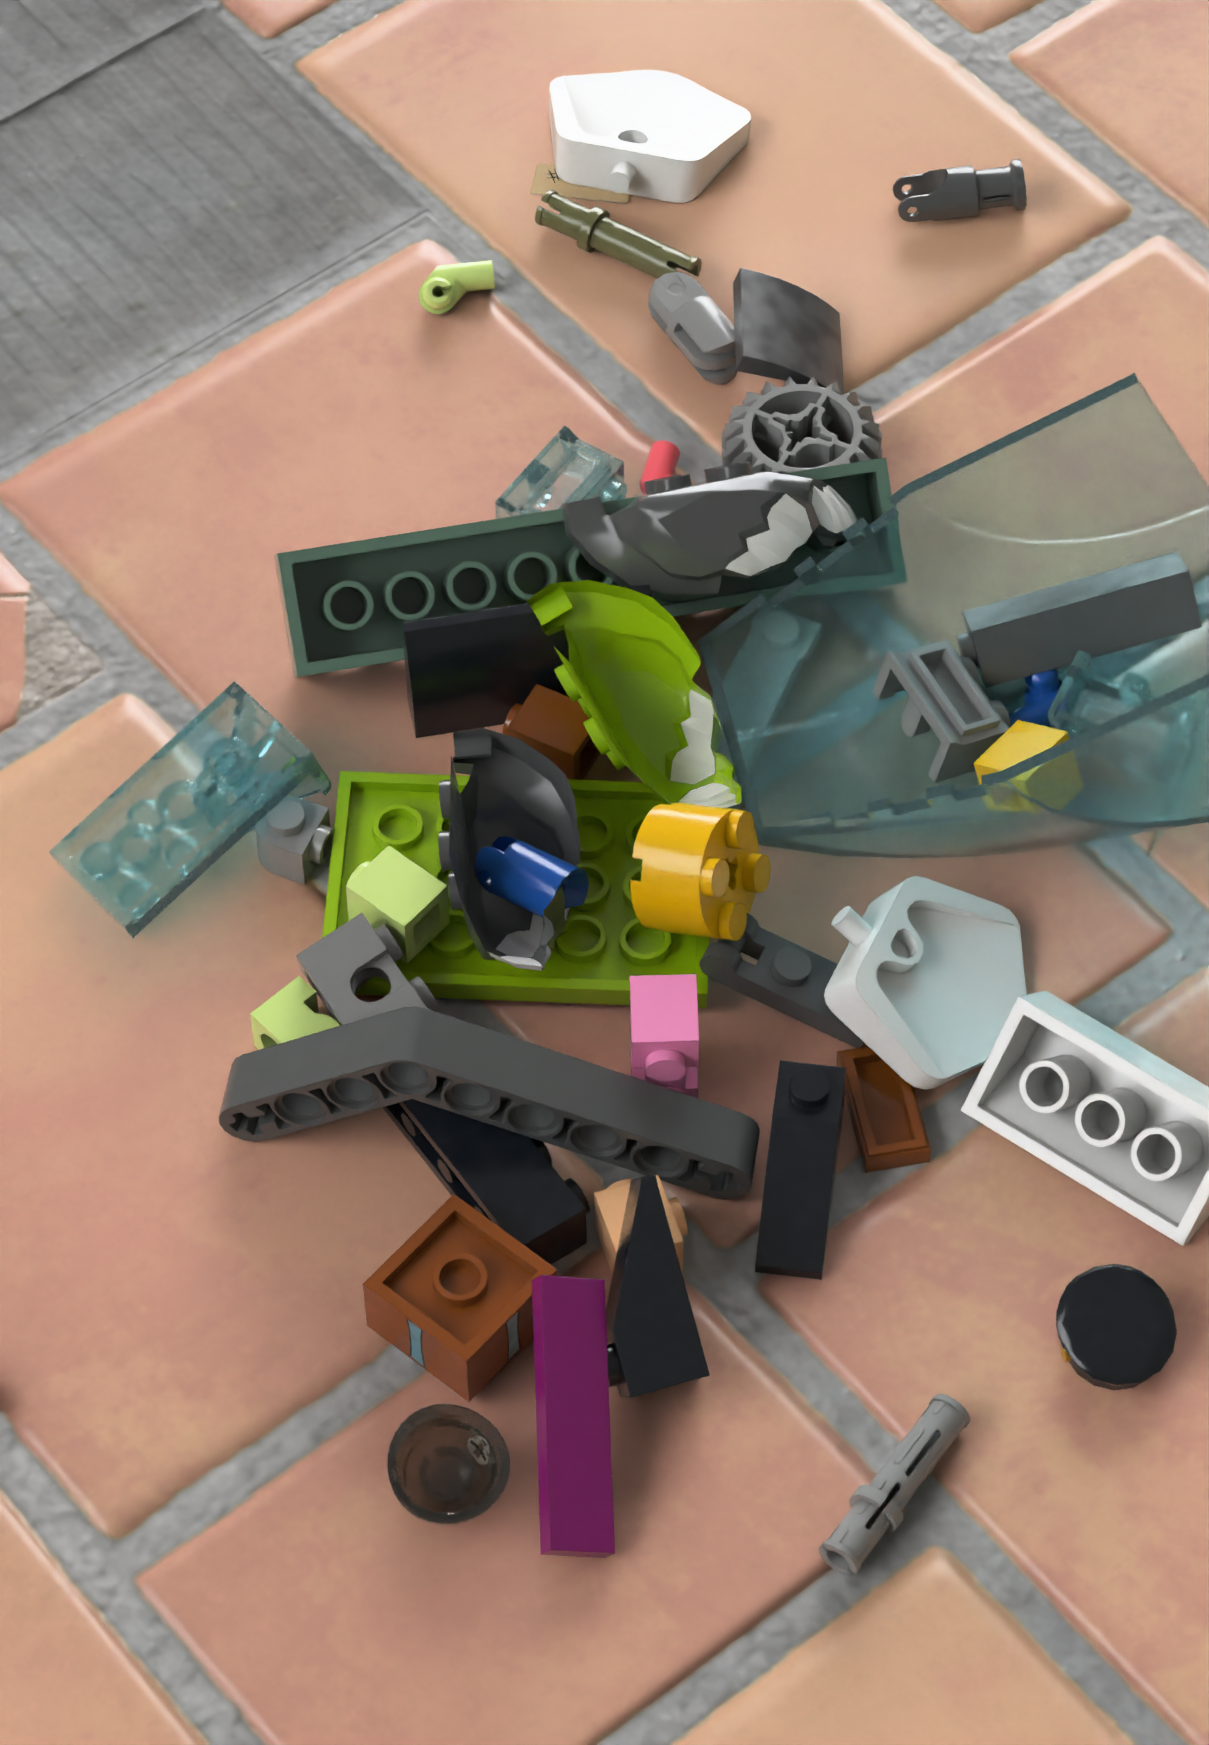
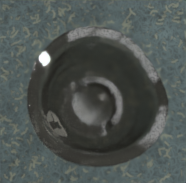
[387,1404,510,1524]

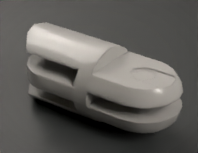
[648,272,738,385]

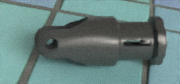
[893,159,1027,222]

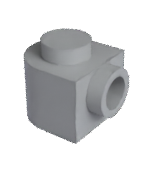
[255,796,335,885]

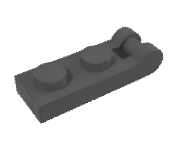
[700,913,864,1048]

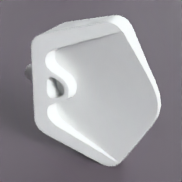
[548,70,751,203]
[824,876,1027,1090]

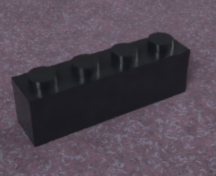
[382,1099,590,1264]

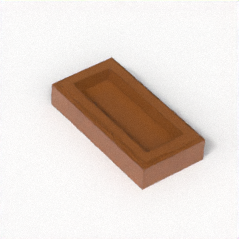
[836,1046,931,1173]

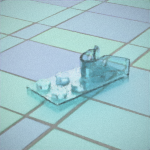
[49,681,331,938]

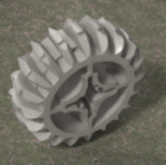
[722,376,882,474]

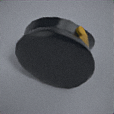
[1056,1264,1177,1390]

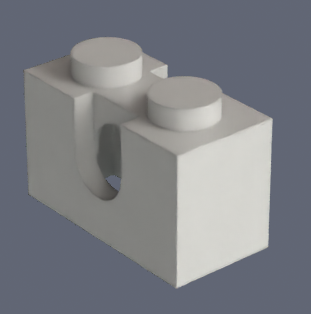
[296,913,440,1026]

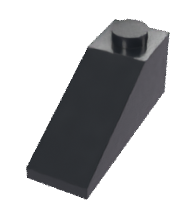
[755,1060,846,1280]
[606,1174,710,1398]

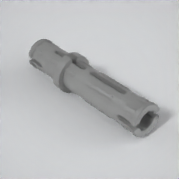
[819,1394,970,1576]

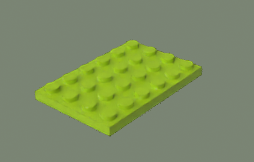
[322,771,710,1008]

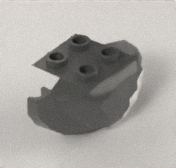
[562,462,863,602]
[438,728,580,971]

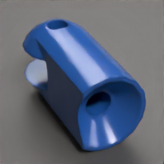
[474,836,589,917]

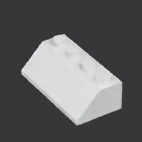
[960,991,1209,1246]

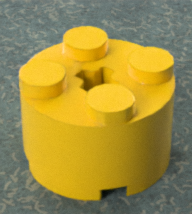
[630,803,771,941]

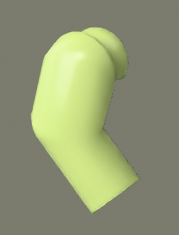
[419,260,495,314]

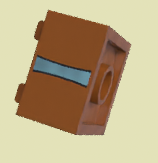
[363,1194,557,1402]

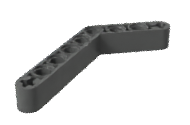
[219,1006,760,1199]

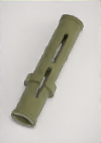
[535,190,702,278]

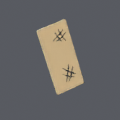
[530,164,630,204]

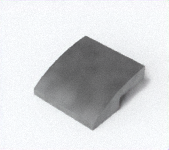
[733,268,844,395]

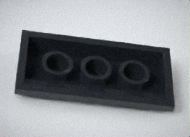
[402,584,652,738]

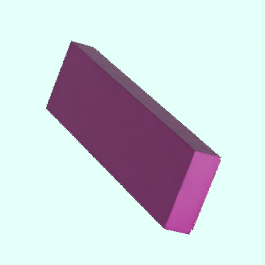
[532,1275,615,1558]

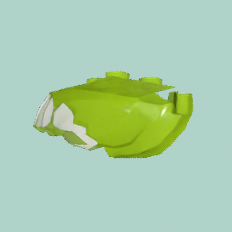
[527,580,742,808]

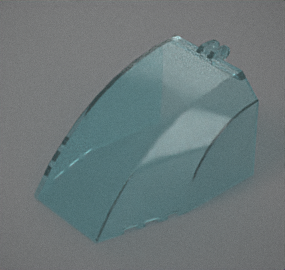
[698,373,1209,858]

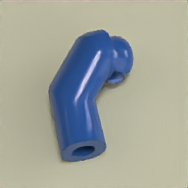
[1008,668,1065,727]

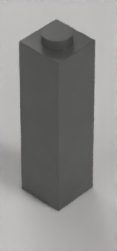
[957,551,1202,688]

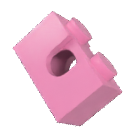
[630,974,699,1098]

